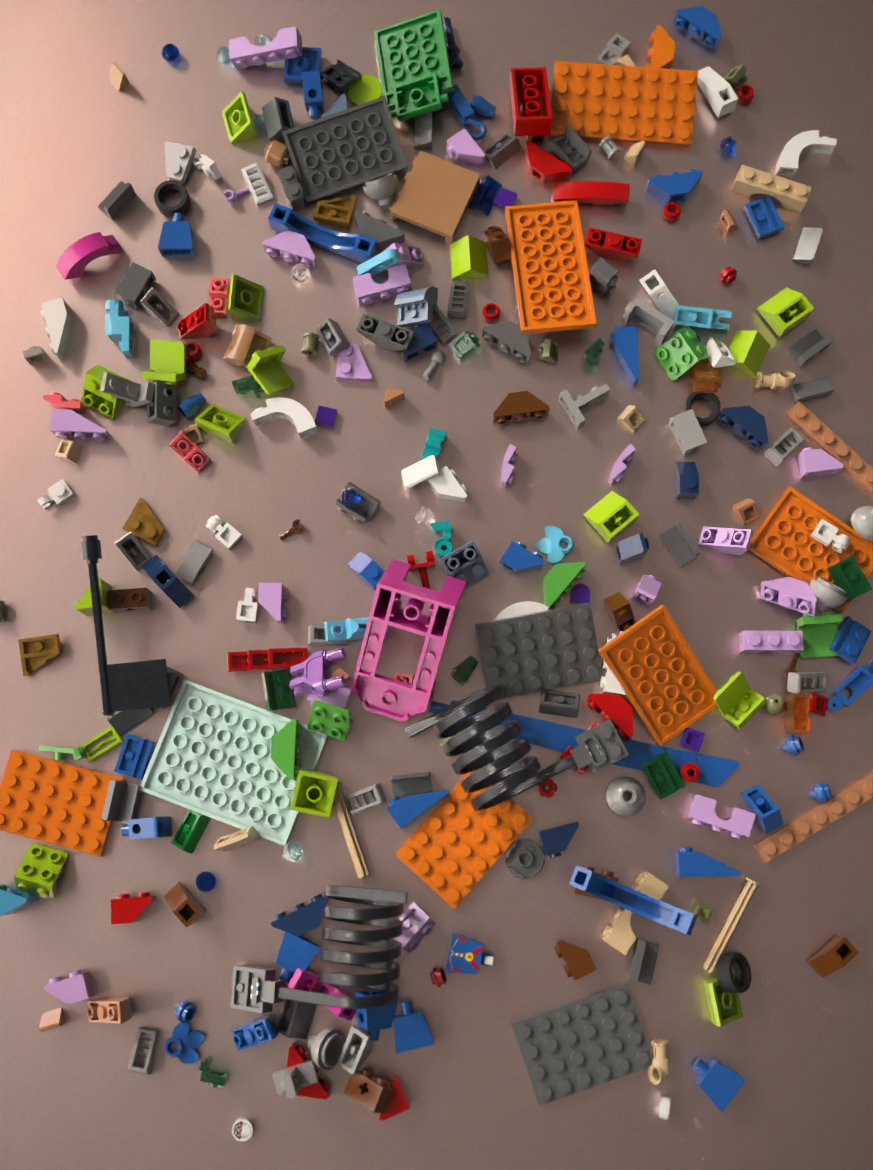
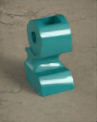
[420,428,447,461]
[430,521,453,558]

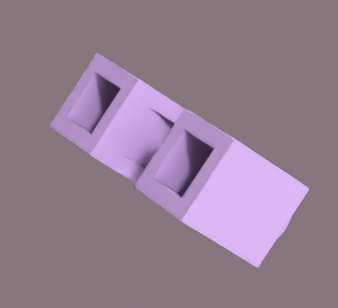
[352,263,412,305]
[738,630,803,653]
[687,794,756,840]

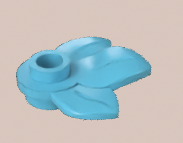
[536,526,574,563]

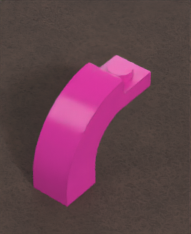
[56,232,122,280]
[287,968,356,1021]

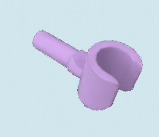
[224,187,250,203]

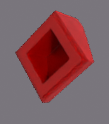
[801,693,828,717]

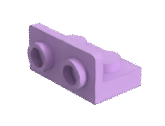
[394,902,436,953]

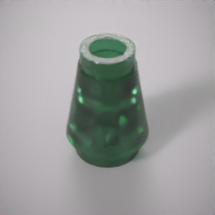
[451,655,478,684]

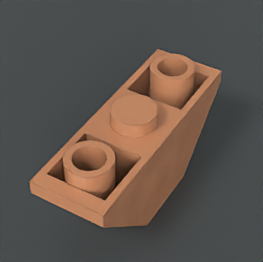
[87,997,132,1023]

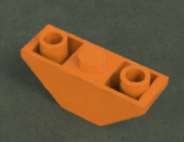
[646,25,676,69]

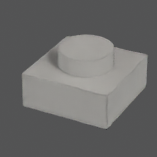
[23,346,48,365]

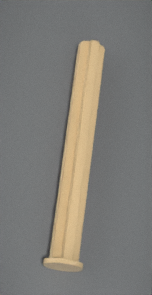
[333,780,369,878]
[703,877,761,974]

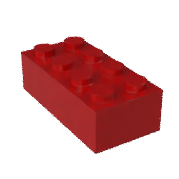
[509,67,553,137]

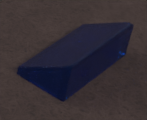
[469,175,502,216]

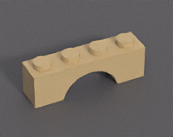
[732,165,812,213]
[602,871,669,955]

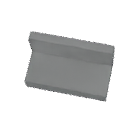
[669,409,707,456]

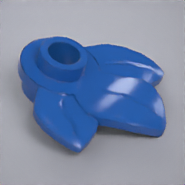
[164,1022,205,1064]

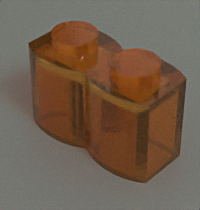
[690,362,722,393]
[784,693,810,735]

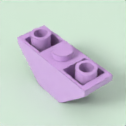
[263,230,317,268]
[698,527,753,555]
[760,577,817,617]

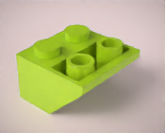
[757,288,814,337]
[81,365,129,419]
[583,491,640,543]

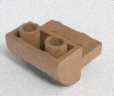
[223,324,272,368]

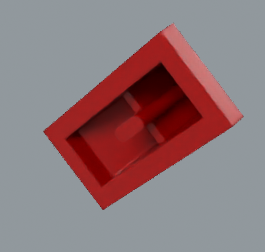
[379,1075,410,1121]

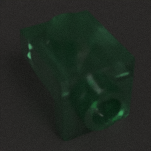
[198,1056,229,1088]

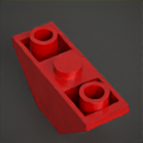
[525,140,572,184]
[584,227,643,261]
[177,303,217,339]
[586,693,633,742]
[286,1042,332,1100]

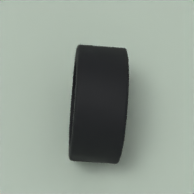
[154,180,190,218]
[683,389,721,427]
[716,952,751,994]

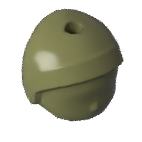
[765,693,786,715]

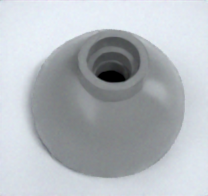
[363,173,398,205]
[851,506,873,541]
[810,576,848,612]
[606,776,646,816]
[308,1027,346,1071]

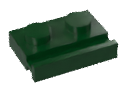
[827,555,872,603]
[261,669,296,712]
[641,751,686,800]

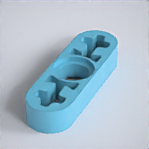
[357,249,400,277]

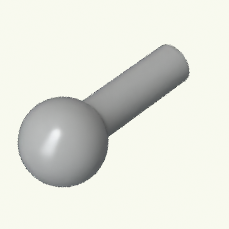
[422,350,446,380]

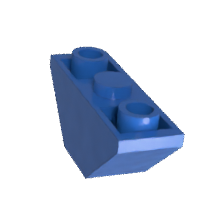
[673,6,722,51]
[646,170,703,204]
[231,1014,279,1050]

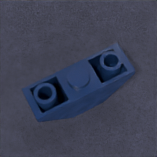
[717,406,769,450]
[142,554,194,608]
[271,894,329,936]

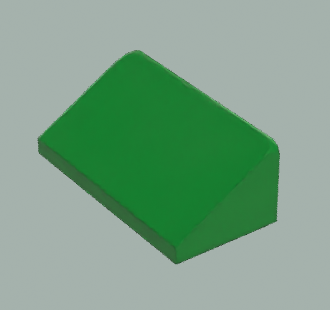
[171,809,211,854]

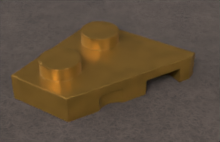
[313,195,357,228]
[122,497,166,547]
[18,634,61,676]

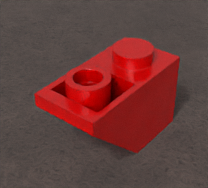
[111,892,156,924]

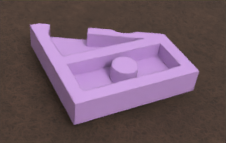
[336,343,372,381]

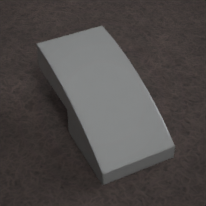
[595,33,631,65]
[176,540,214,584]

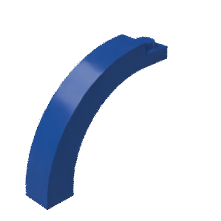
[569,865,698,936]

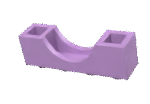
[229,26,303,69]

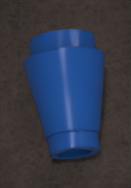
[470,95,496,118]
[178,392,206,418]

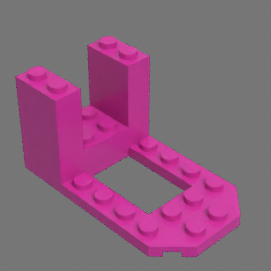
[351,559,466,722]

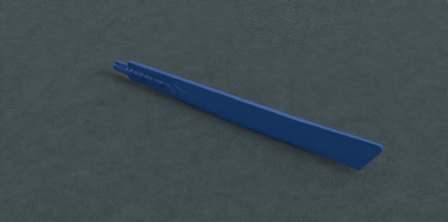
[429,700,739,787]

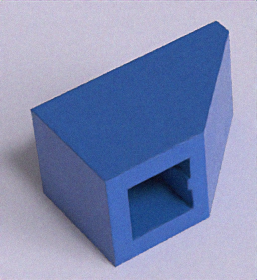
[499,541,545,574]

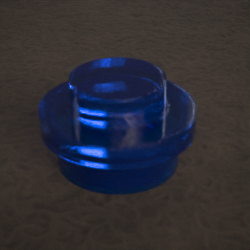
[162,44,180,62]
[196,871,216,892]

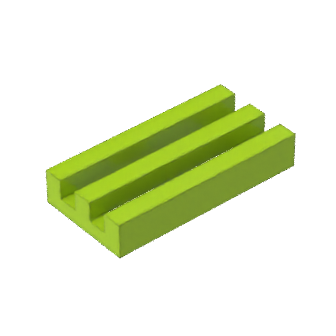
[80,726,124,763]

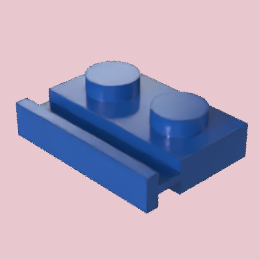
[744,196,784,239]
[829,616,872,664]
[114,734,155,780]

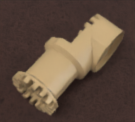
[755,370,796,390]
[648,1039,670,1084]

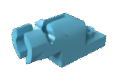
[105,300,134,358]
[673,305,732,330]
[324,618,389,642]

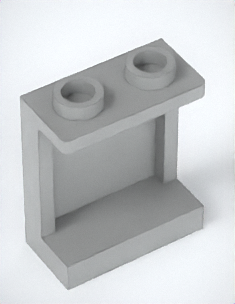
[622,297,675,349]

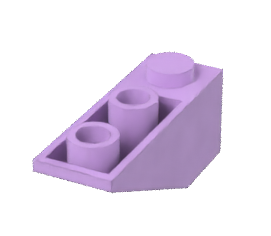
[50,409,111,440]

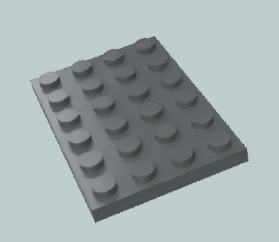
[282,96,408,203]
[474,602,603,699]
[511,982,653,1106]

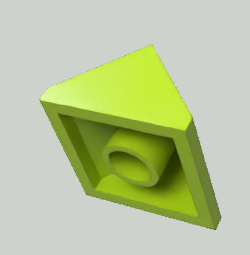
[222,91,257,144]
[450,235,489,280]
[228,274,264,321]
[728,330,770,378]
[195,404,245,444]
[73,577,112,616]
[290,770,338,818]
[703,975,743,1026]

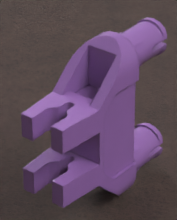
[289,647,346,697]

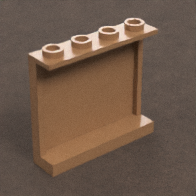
[390,151,480,244]

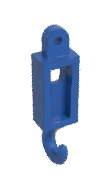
[447,84,487,141]
[827,661,873,711]

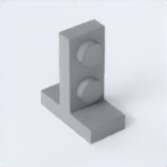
[100,372,155,408]
[558,384,610,429]
[272,1060,318,1099]

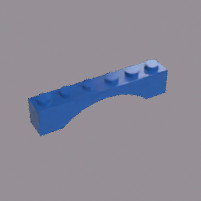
[268,203,377,263]

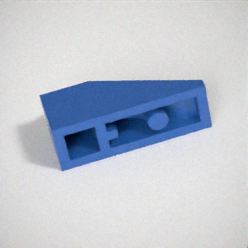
[610,326,639,386]
[387,790,449,829]
[675,847,740,877]

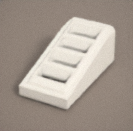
[241,163,273,205]

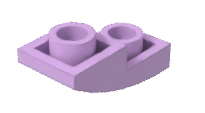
[501,444,518,487]
[609,444,636,484]

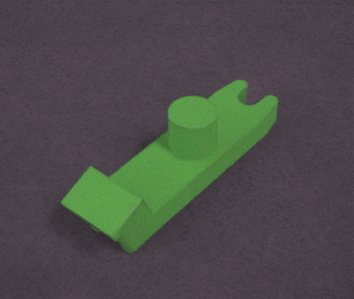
[39,745,87,760]

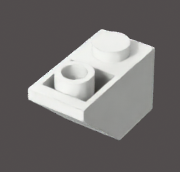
[428,466,469,503]

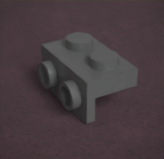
[549,126,592,171]
[334,482,381,523]

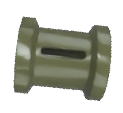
[301,332,319,356]

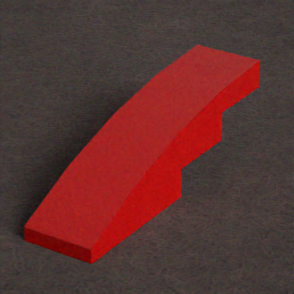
[553,181,630,206]
[227,648,308,672]

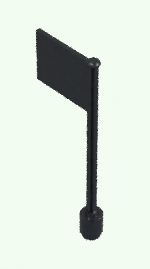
[80,535,171,716]

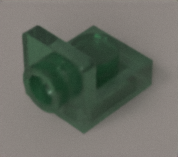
[448,330,481,360]
[582,338,604,371]
[232,375,262,399]

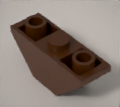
[493,391,549,424]

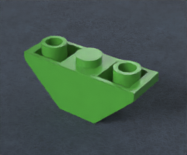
[542,562,586,610]
[271,719,302,780]

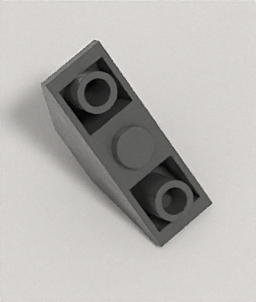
[354,210,405,251]
[356,314,414,351]
[482,321,532,364]

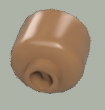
[263,140,291,168]

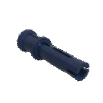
[443,17,463,71]

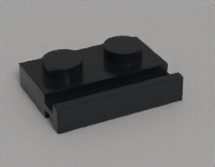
[320,60,362,93]

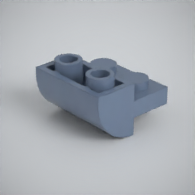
[394,287,438,327]
[439,540,490,587]

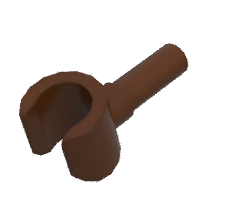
[279,519,303,540]
[784,653,800,677]

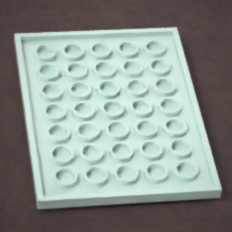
[140,679,328,846]

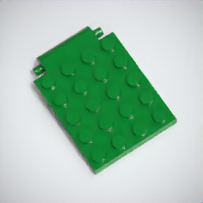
[374,9,454,122]

